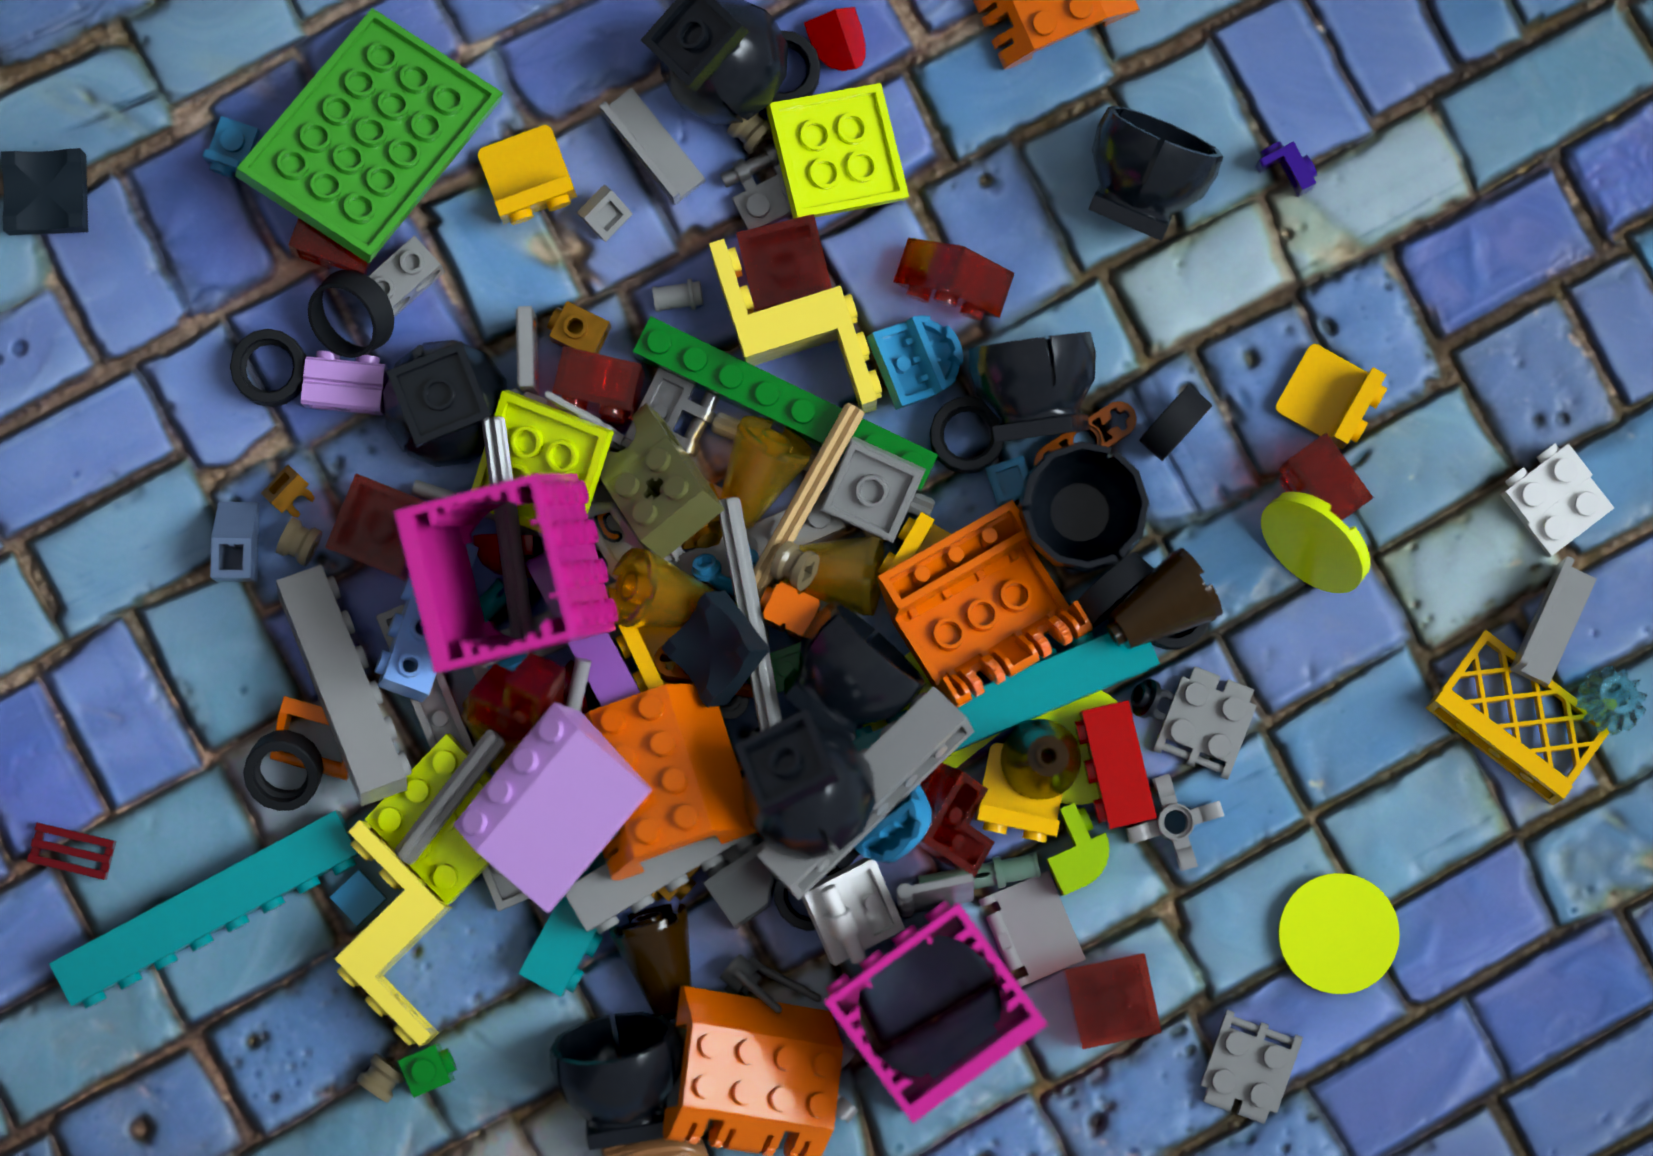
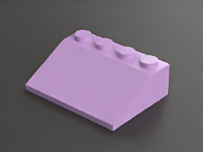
[453,702,652,913]

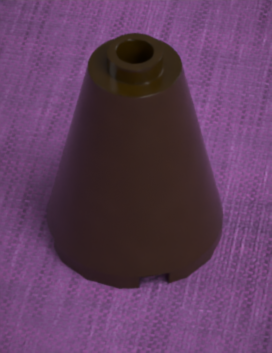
[1106,548,1223,649]
[1001,719,1081,800]
[609,903,692,1020]

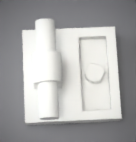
[802,858,905,966]

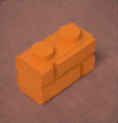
[760,582,822,641]

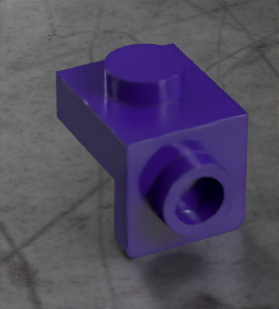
[1255,141,1318,197]

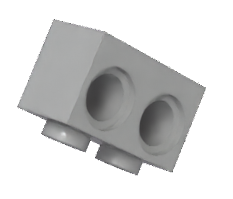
[369,235,445,317]

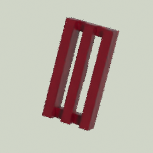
[27,822,116,880]

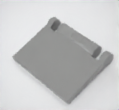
[979,870,1086,987]
[897,874,974,919]

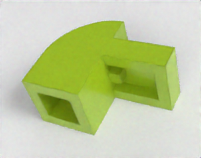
[1045,802,1110,896]

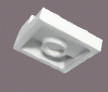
[1500,443,1614,557]

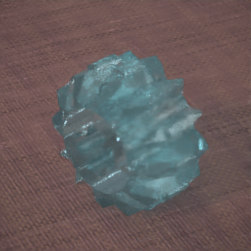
[1576,665,1648,736]

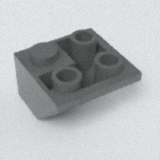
[703,836,776,929]

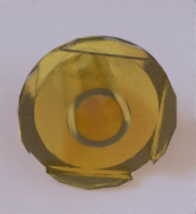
[720,416,812,529]
[779,536,884,616]
[607,547,716,628]

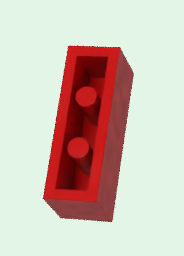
[1074,700,1157,830]

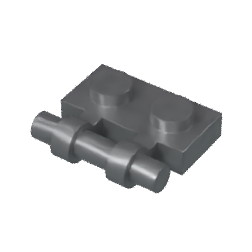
[720,142,792,235]
[625,368,720,457]

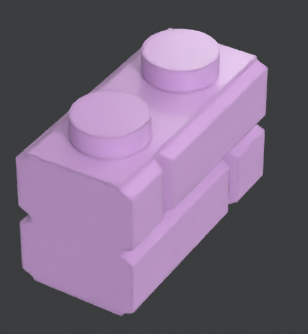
[301,351,389,416]

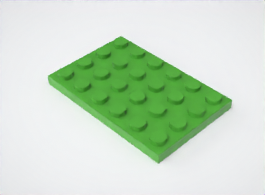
[235,8,503,263]

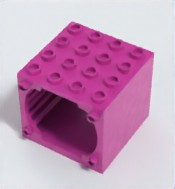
[394,474,618,673]
[824,901,1048,1124]

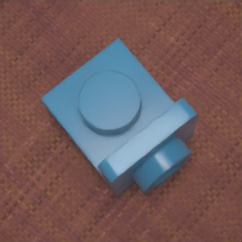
[202,116,260,177]

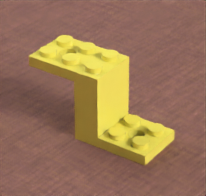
[709,239,882,414]
[335,820,452,1046]

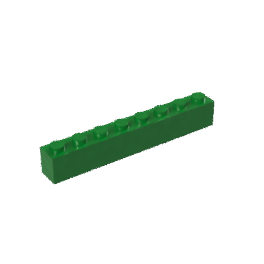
[633,316,938,494]

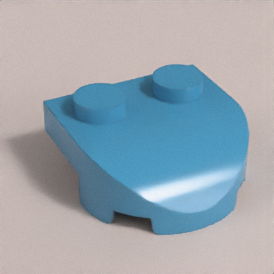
[866,315,963,410]
[854,784,932,863]

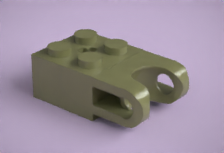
[600,403,725,559]

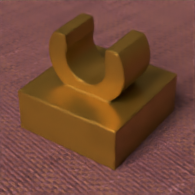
[261,464,315,517]

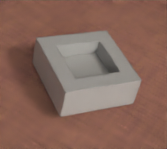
[576,185,633,242]

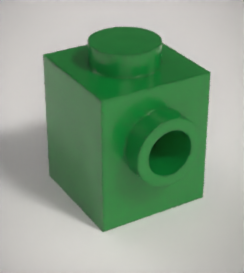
[398,1043,457,1098]

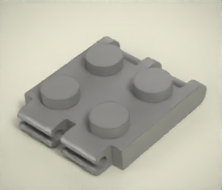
[1153,666,1257,780]
[1200,1010,1303,1124]

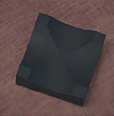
[1,148,88,235]
[662,590,771,707]

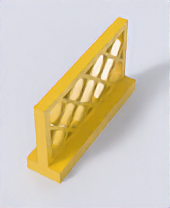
[1425,630,1613,805]

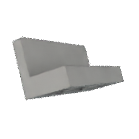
[599,87,706,205]
[1510,556,1597,687]

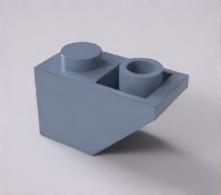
[210,502,259,582]

